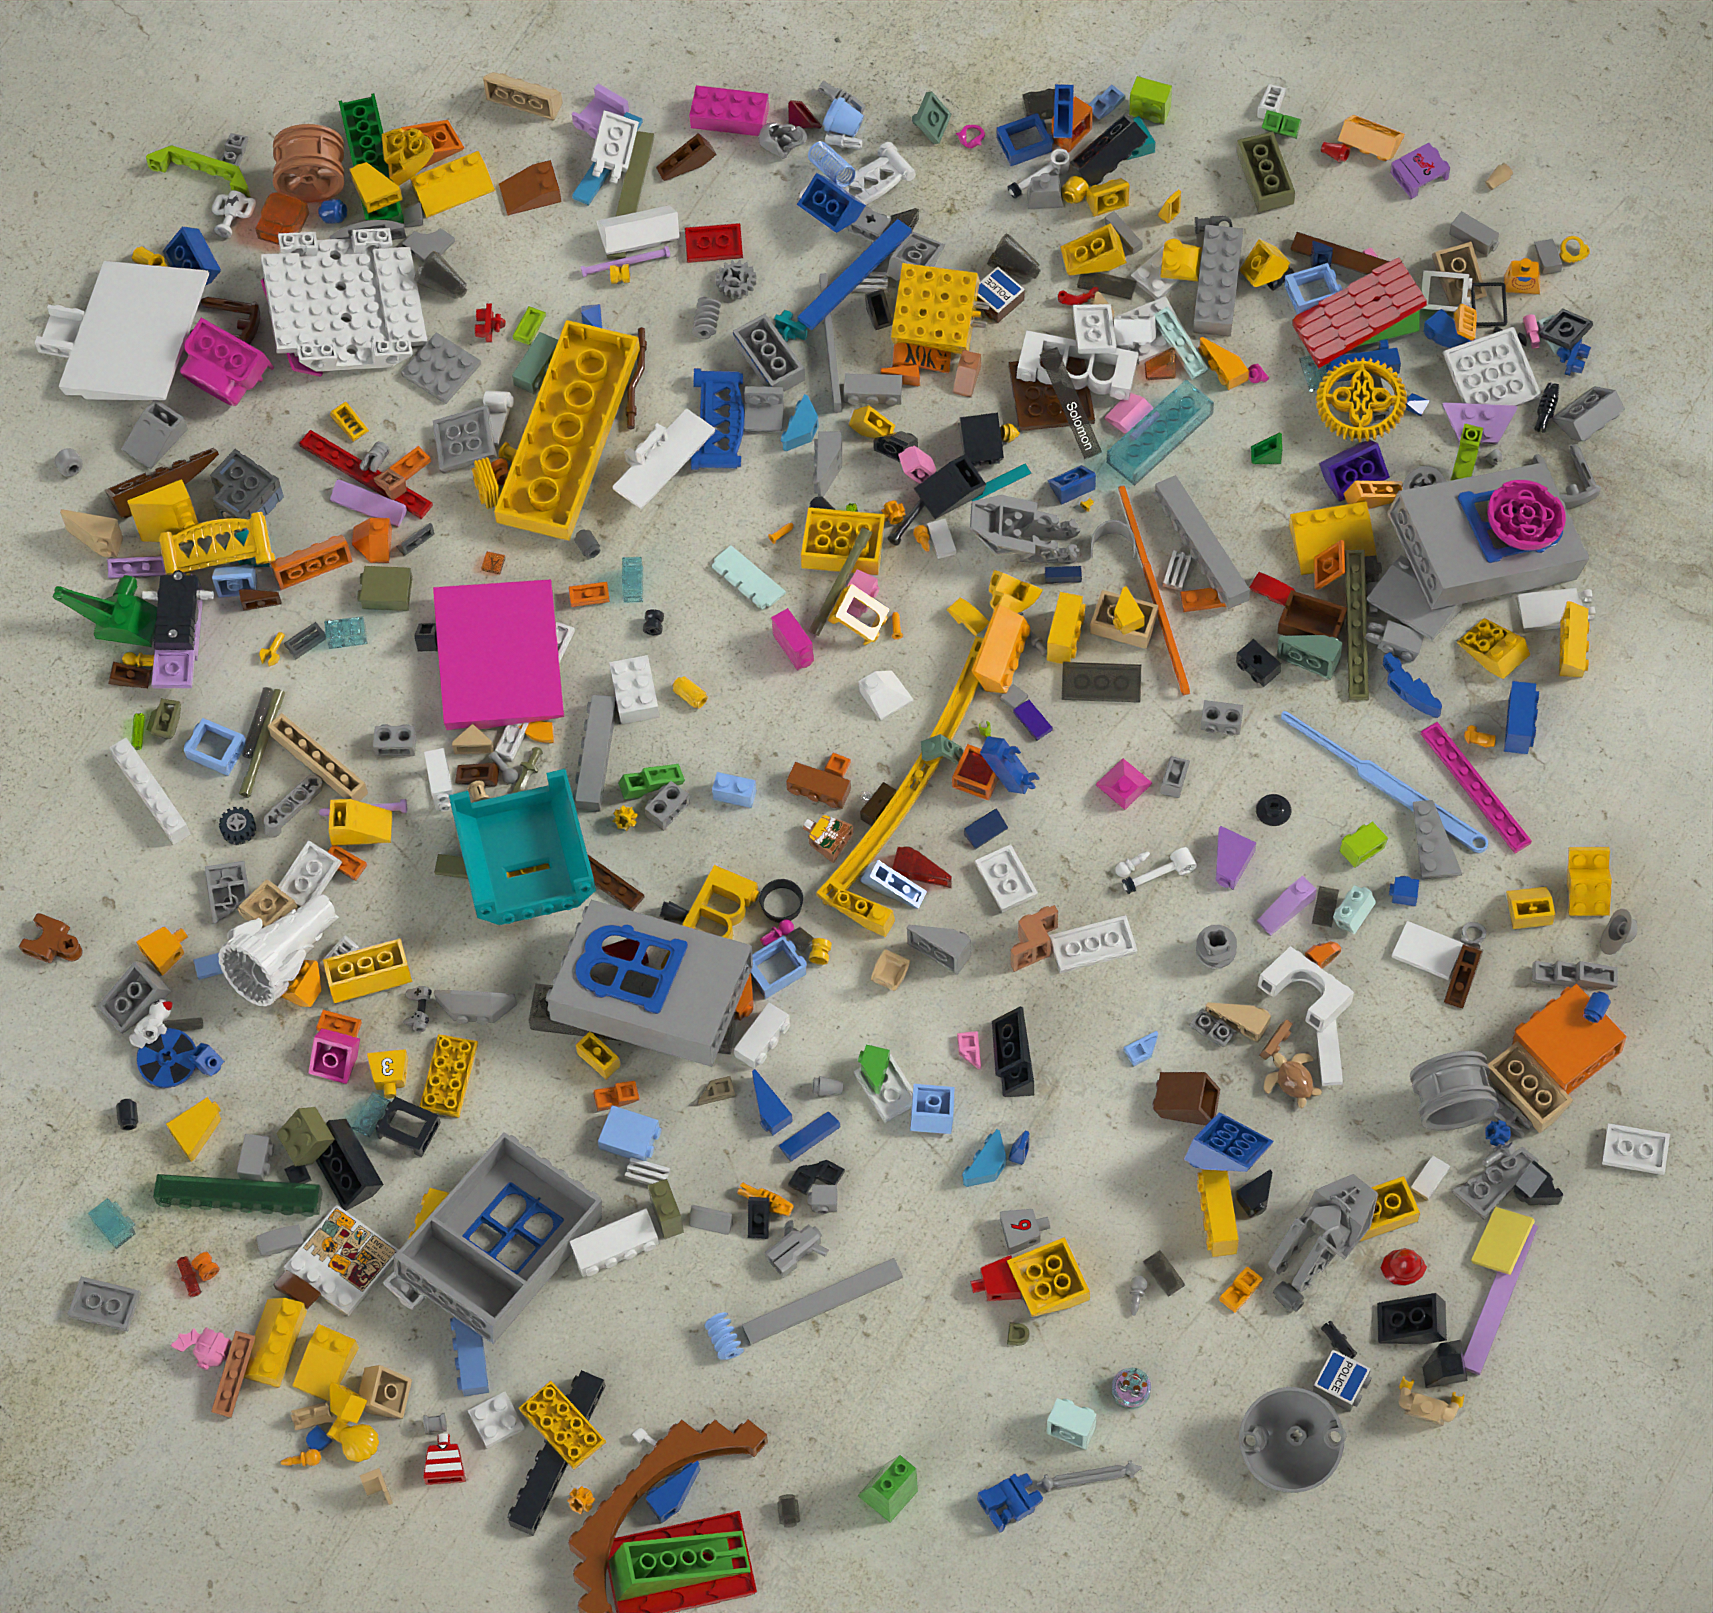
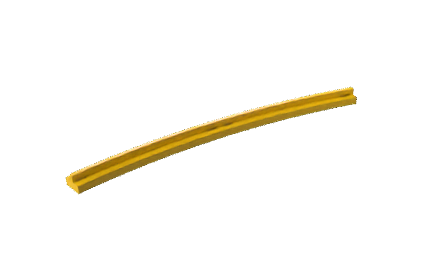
[816,636,984,907]

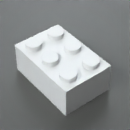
[609,655,660,724]

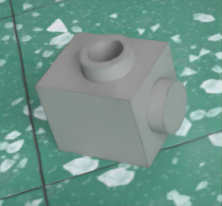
[808,1185,838,1214]

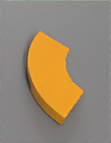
[518,721,554,743]

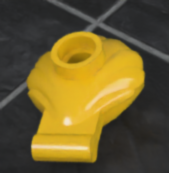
[326,1419,379,1462]

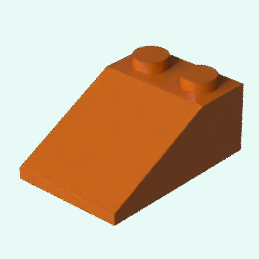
[401,120,464,168]

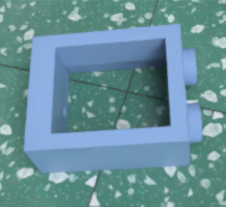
[1284,263,1342,315]
[184,718,247,776]
[751,936,807,999]

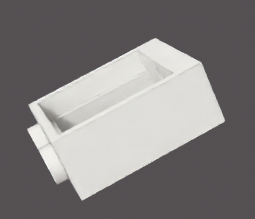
[1421,270,1472,311]
[424,748,453,811]

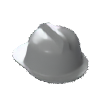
[1600,909,1638,955]

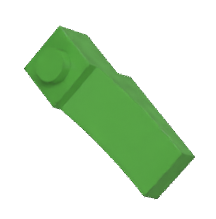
[618,764,685,800]

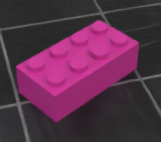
[689,85,770,136]

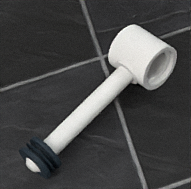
[1007,149,1070,199]
[1122,847,1197,894]

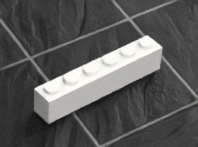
[109,738,191,845]

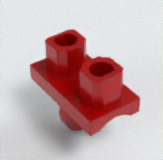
[475,303,506,342]

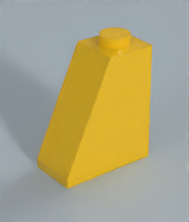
[349,162,403,213]
[166,1097,221,1162]

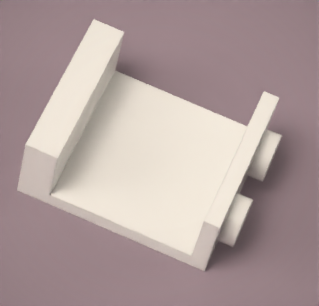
[35,305,85,358]

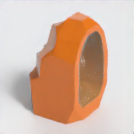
[1305,941,1341,969]

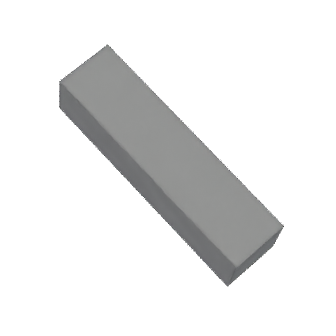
[1105,211,1143,255]

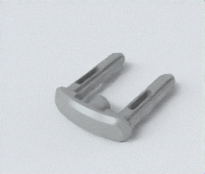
[1533,444,1601,508]

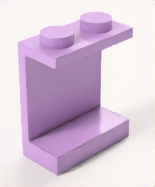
[572,83,629,139]

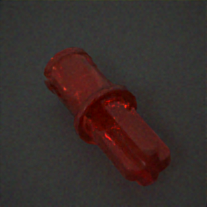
[177,1256,202,1297]

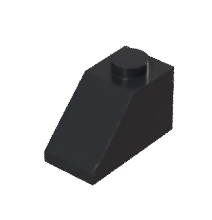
[1236,1169,1273,1217]

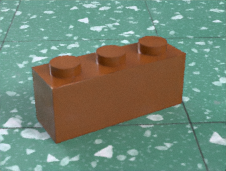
[786,762,851,809]

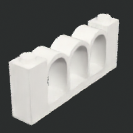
[1017,330,1139,400]

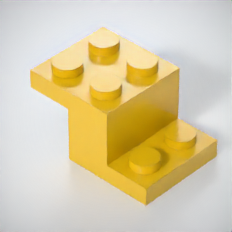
[1567,847,1612,916]

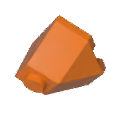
[352,518,392,563]

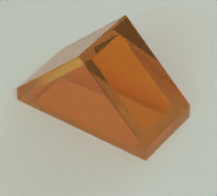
[1144,347,1176,380]

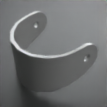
[1091,519,1136,559]

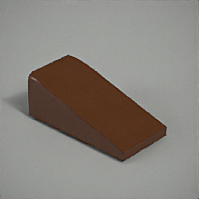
[239,589,282,611]
[108,661,152,689]
[455,763,499,786]

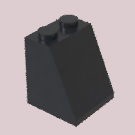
[958,412,1004,467]

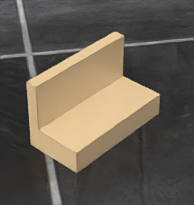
[359,1468,393,1505]

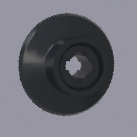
[1256,794,1292,826]

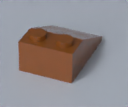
[499,160,562,216]

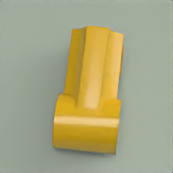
[131,246,167,267]

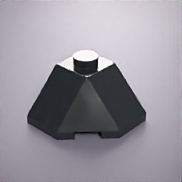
[873,431,918,463]
[1513,1160,1563,1205]
[1422,1340,1468,1388]

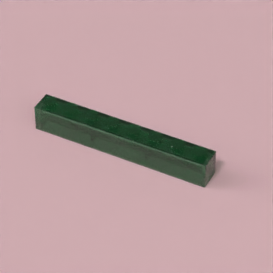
[153,1174,323,1217]

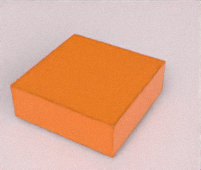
[824,752,851,778]

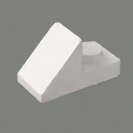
[383,1271,426,1310]

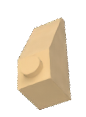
[1205,1002,1271,1042]

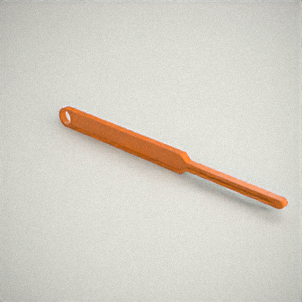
[1118,485,1190,696]

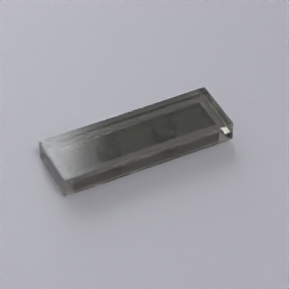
[1077,272,1137,300]

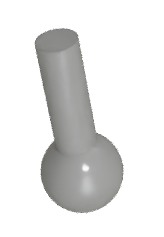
[489,751,518,784]

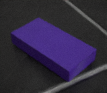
[1013,699,1053,741]

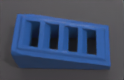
[1008,1130,1030,1165]

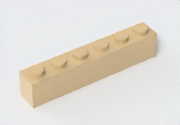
[268,713,368,802]

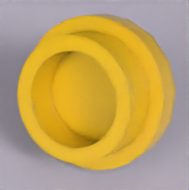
[1000,423,1020,443]

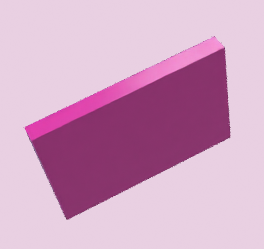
[433,579,564,730]

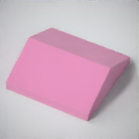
[1104,393,1158,440]

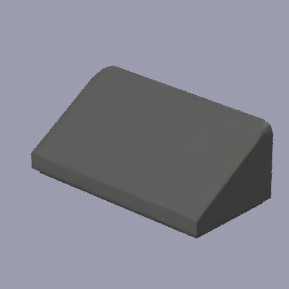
[396,523,435,556]

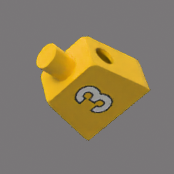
[367,1049,408,1099]

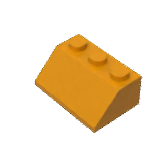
[1338,115,1405,161]

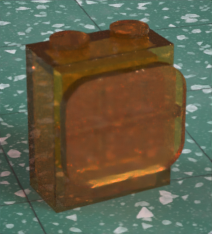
[255,193,310,245]

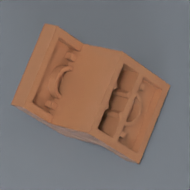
[1010,905,1058,972]

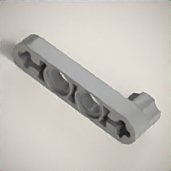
[264,775,322,837]

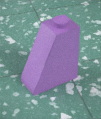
[1216,826,1256,890]

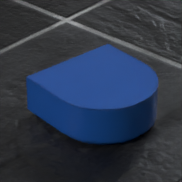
[306,1425,333,1451]

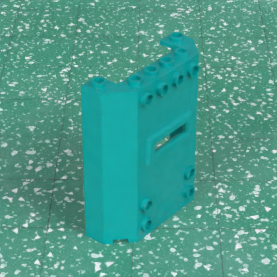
[449,768,596,925]

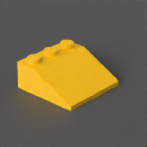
[1007,1237,1090,1317]

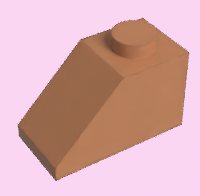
[953,350,981,397]

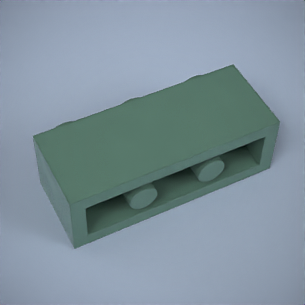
[512,332,558,394]

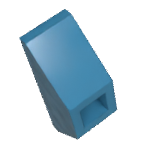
[781,394,819,451]
[962,1129,1006,1187]

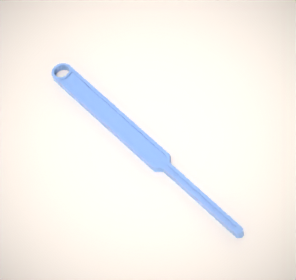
[1281,711,1488,853]

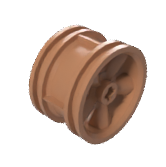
[273,124,344,202]

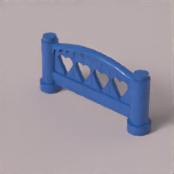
[691,368,745,470]

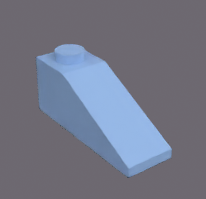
[860,860,927,909]

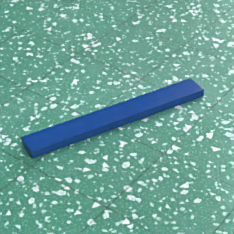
[797,219,912,330]

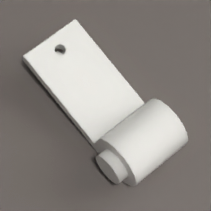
[483,391,514,445]

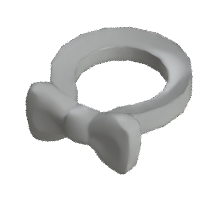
[1460,922,1486,948]

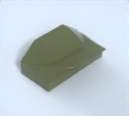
[146,698,181,739]

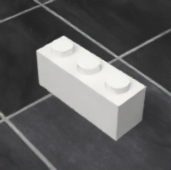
[734,1003,790,1069]

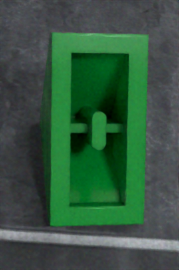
[1251,432,1283,464]

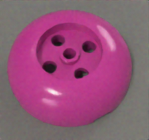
[1487,480,1566,550]

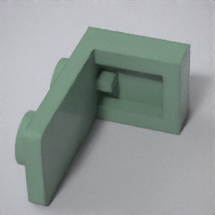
[921,734,964,764]

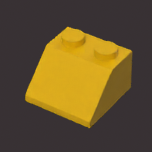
[1086,178,1130,217]
[1239,239,1291,287]

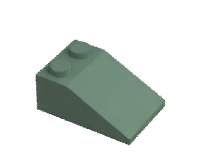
[1277,635,1342,680]

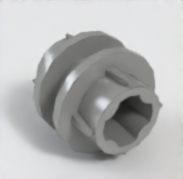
[1196,925,1237,969]

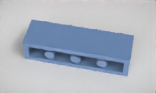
[450,1317,489,1397]

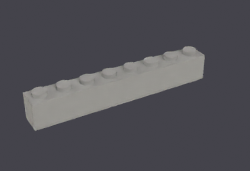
[1154,475,1250,609]

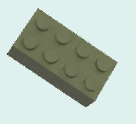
[1236,131,1295,213]

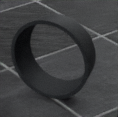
[759,879,803,923]

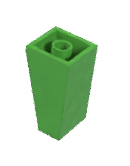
[858,1455,918,1523]

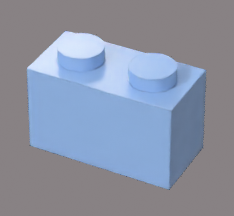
[712,772,757,808]

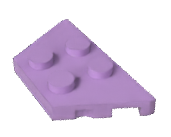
[1442,402,1517,444]

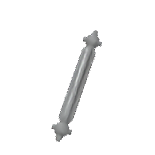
[1036,1460,1142,1492]

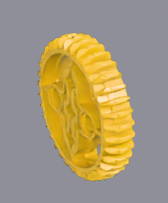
[1316,357,1407,443]

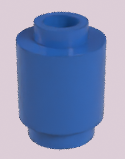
[1583,991,1611,1023]

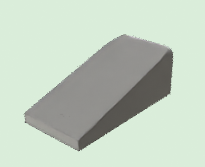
[1534,239,1562,275]
[1160,756,1190,798]

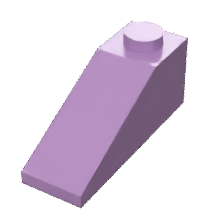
[1257,876,1316,936]

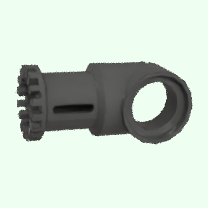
[1194,215,1233,234]

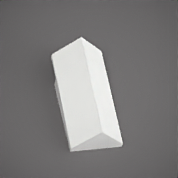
[597,205,679,255]

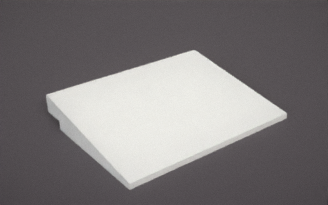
[58,261,209,400]

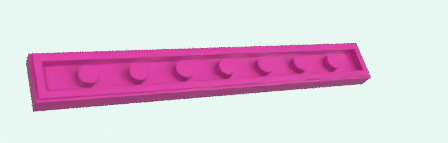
[1421,722,1532,854]

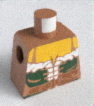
[803,815,853,863]

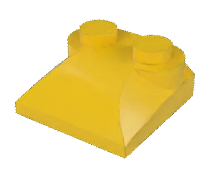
[1160,238,1202,281]

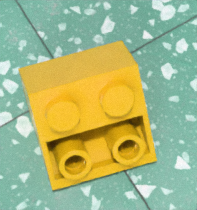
[1506,887,1555,929]

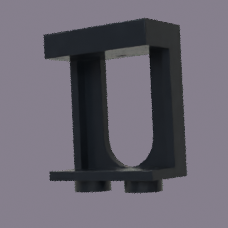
[375,1096,441,1157]

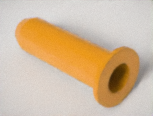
[768,523,794,544]
[892,612,903,639]

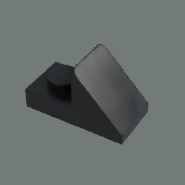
[748,1197,771,1239]

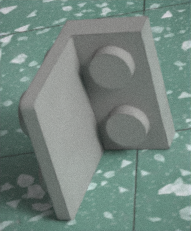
[744,386,784,432]

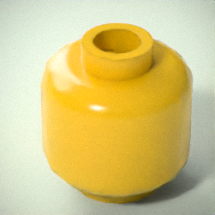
[1061,176,1089,204]

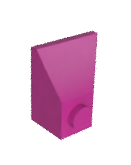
[1096,758,1152,810]

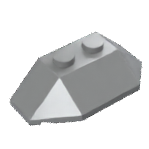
[434,990,517,1025]

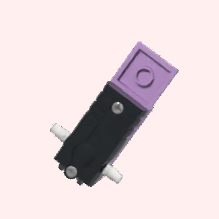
[142,570,214,688]

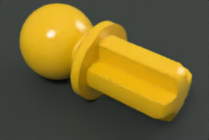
[122,652,154,668]

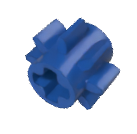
[1485,1120,1511,1146]

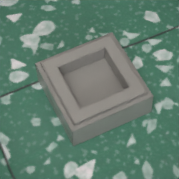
[1000,684,1028,710]

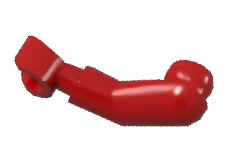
[1058,287,1099,306]

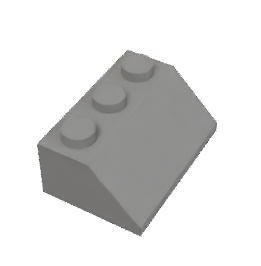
[1552,386,1625,441]

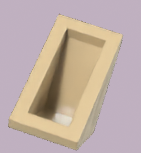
[452,724,494,754]

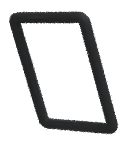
[1471,282,1508,326]

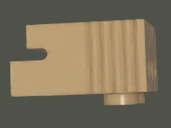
[237,879,298,928]

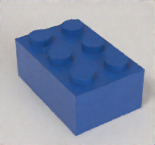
[1504,681,1539,754]

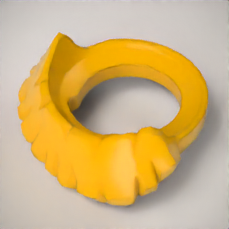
[1559,236,1590,263]

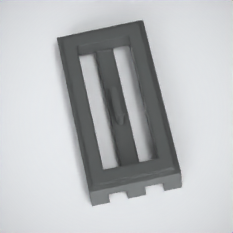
[284,622,327,659]

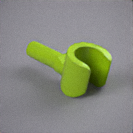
[979,721,991,738]

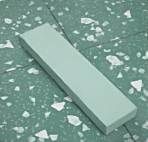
[1154,306,1209,380]

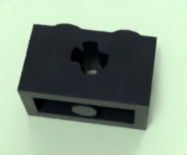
[1236,638,1282,687]

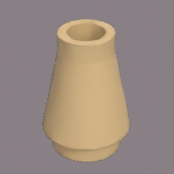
[1485,163,1513,190]

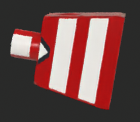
[423,1434,466,1485]

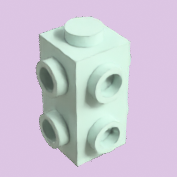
[1333,885,1376,934]

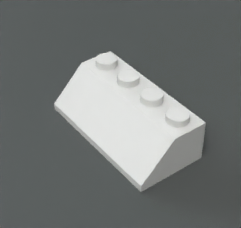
[569,1209,659,1277]

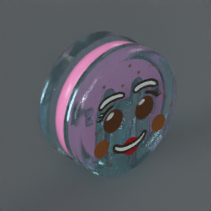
[1112,1368,1151,1410]

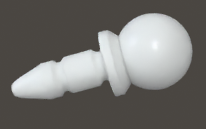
[1115,852,1150,878]

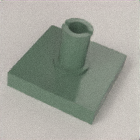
[912,91,952,144]

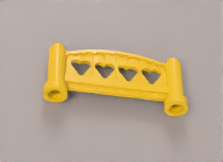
[159,512,276,575]

